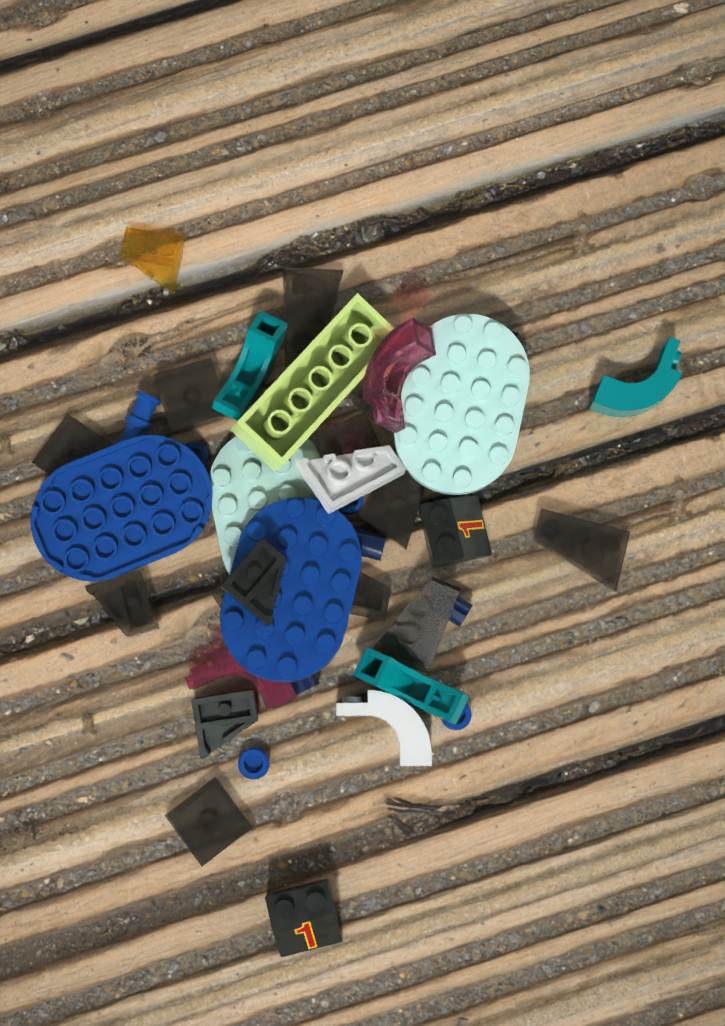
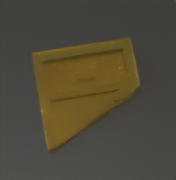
[120,227,185,294]

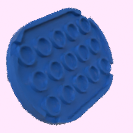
[30,435,213,582]
[220,497,362,683]

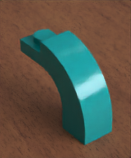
[212,311,288,421]
[589,337,682,417]
[353,647,469,725]

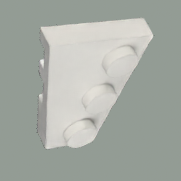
[295,445,406,514]

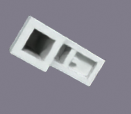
[336,690,432,766]

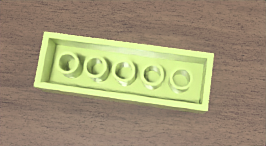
[230,293,402,471]

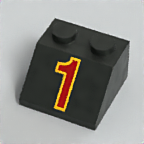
[418,496,492,569]
[265,878,343,957]

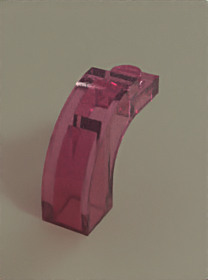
[362,318,436,433]
[185,649,297,711]

